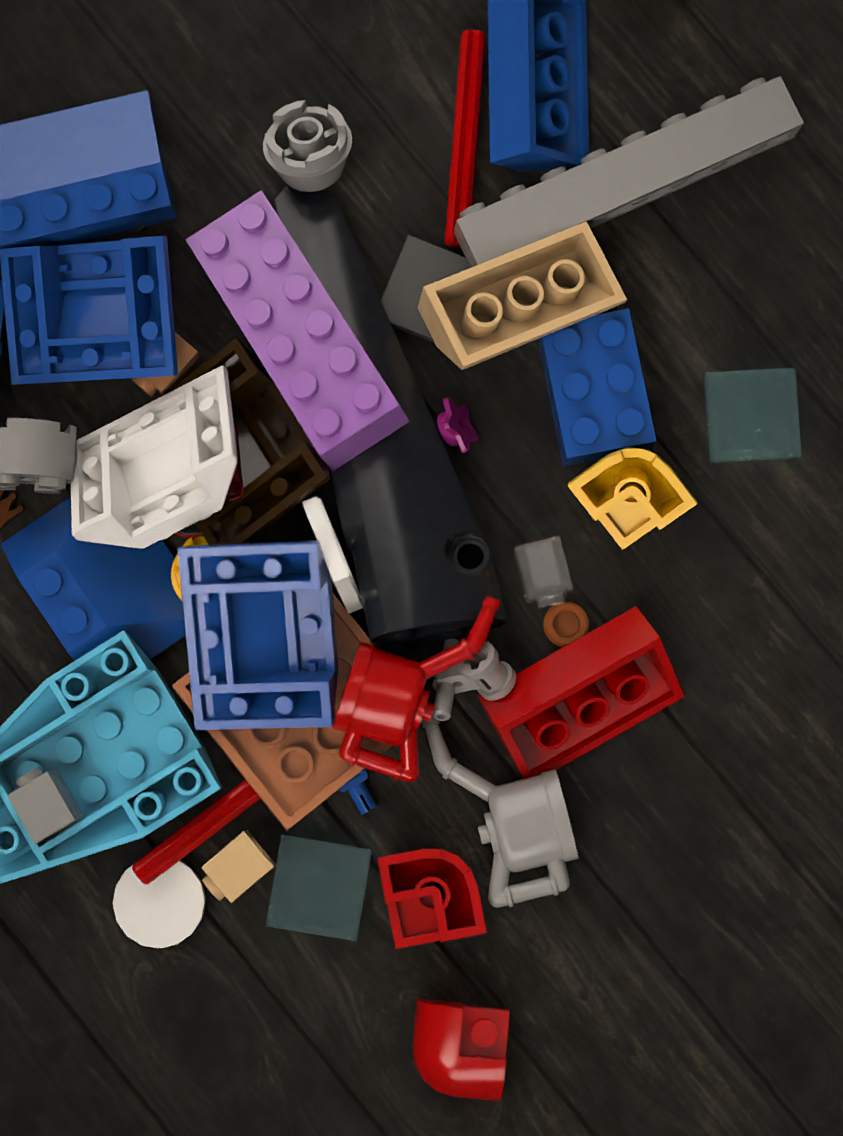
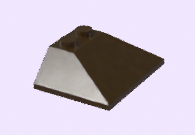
[166,338,330,545]

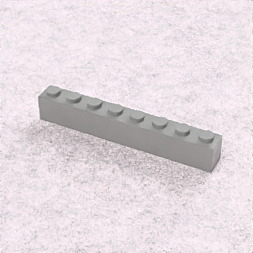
[454,76,804,268]

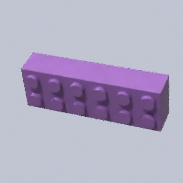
[185,190,410,471]

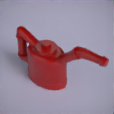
[332,596,500,782]

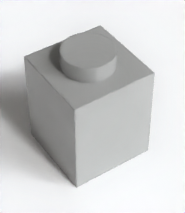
[7,767,84,844]

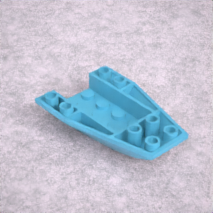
[0,630,222,884]

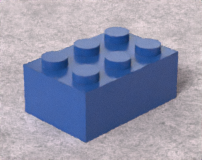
[537,308,656,466]

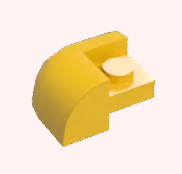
[568,447,697,550]

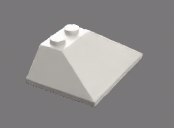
[71,365,238,549]

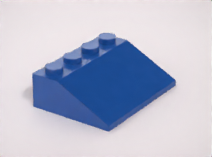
[0,90,178,249]

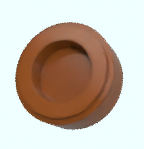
[543,602,589,648]

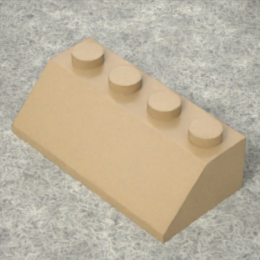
[418,221,627,370]

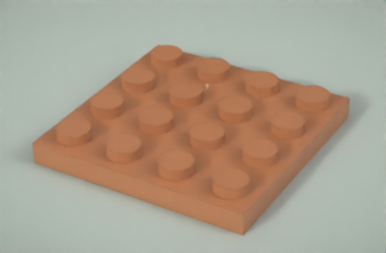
[172,594,424,831]

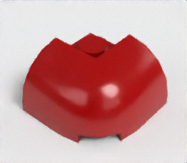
[377,849,487,949]
[413,998,510,1101]

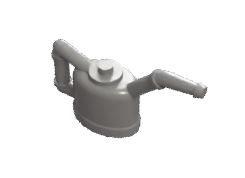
[422,716,579,908]

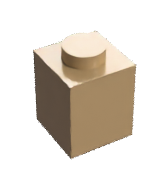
[201,830,277,903]

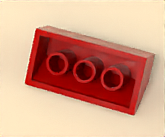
[478,606,685,779]

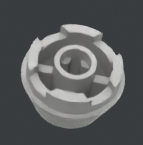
[263,100,352,192]

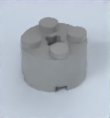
[0,418,77,494]

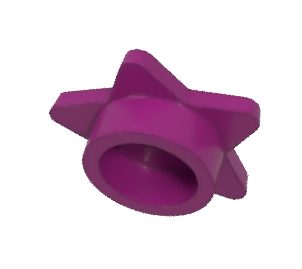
[437,397,479,453]

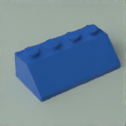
[488,0,589,171]

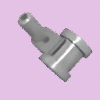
[432,638,516,721]

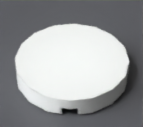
[113,860,206,949]

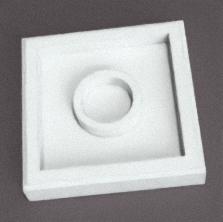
[302,496,363,614]

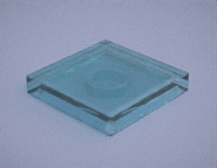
[704,368,801,463]
[266,834,372,941]

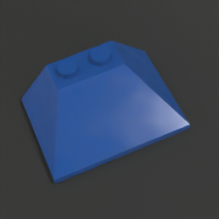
[0,236,178,385]
[0,497,186,661]
[178,541,338,730]

